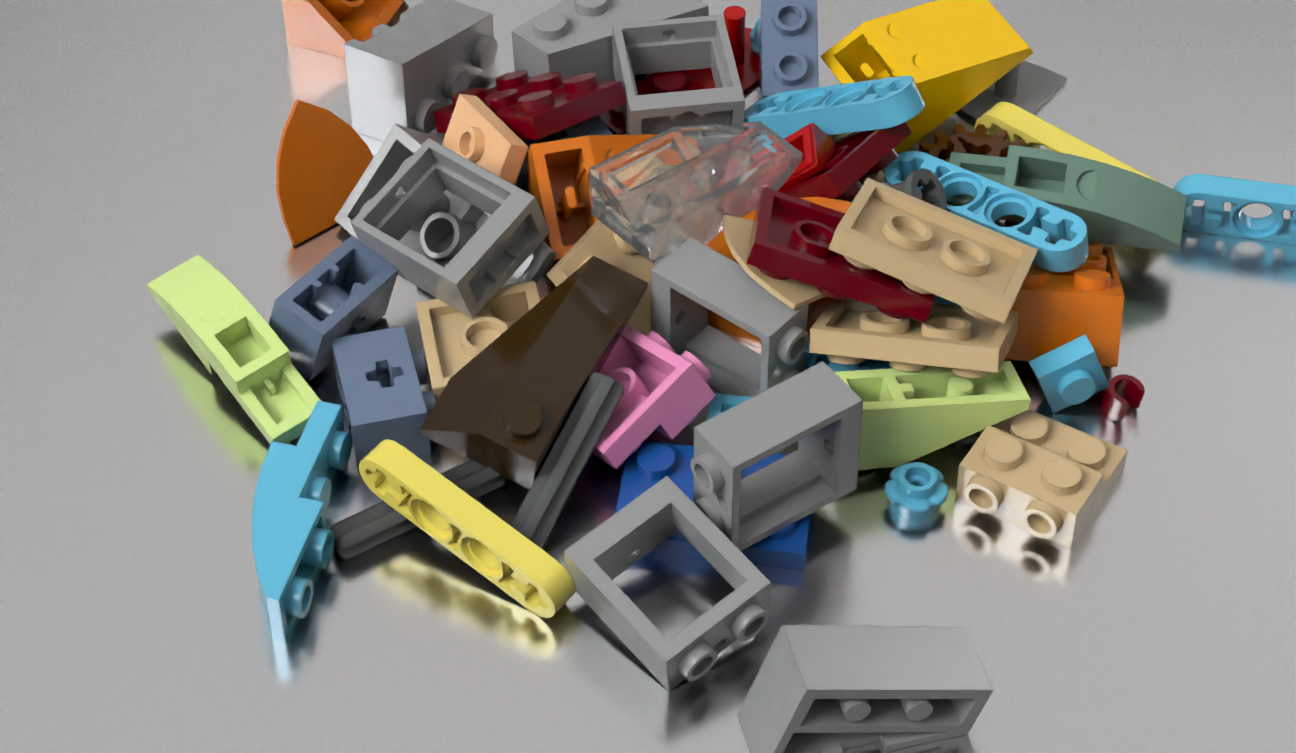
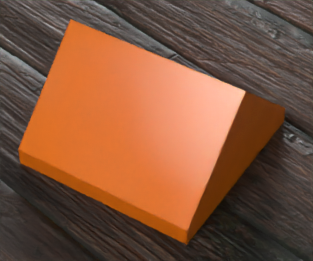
[282,0,405,59]

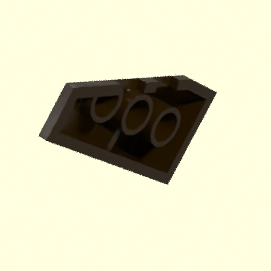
[420,256,648,489]

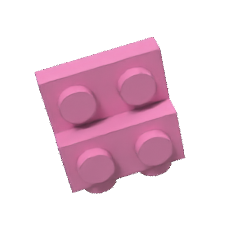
[593,325,716,469]

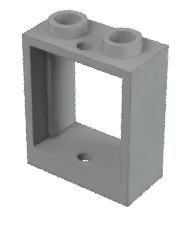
[612,14,745,149]
[350,138,550,319]
[651,237,809,397]
[690,361,863,551]
[564,476,771,692]

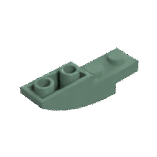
[946,145,1187,252]

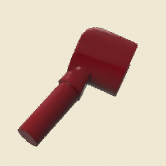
[1095,374,1145,421]

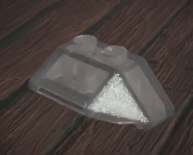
[588,121,803,265]

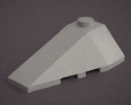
[334,124,556,287]

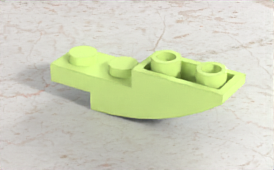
[146,254,321,445]

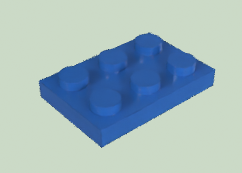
[615,441,812,570]

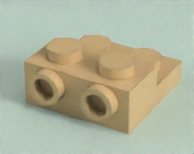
[415,281,540,402]
[955,410,1128,549]

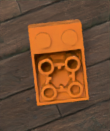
[523,134,715,275]
[1005,242,1125,367]

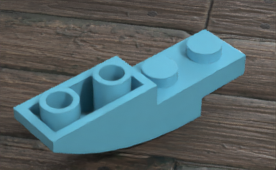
[251,401,352,642]

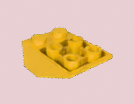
[820,0,1033,154]

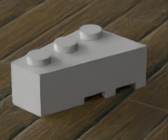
[344,0,498,142]
[511,0,709,81]
[737,624,994,753]

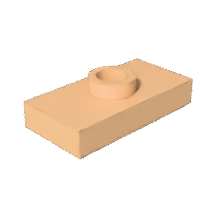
[442,94,528,185]

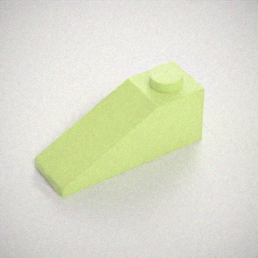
[835,361,1031,471]

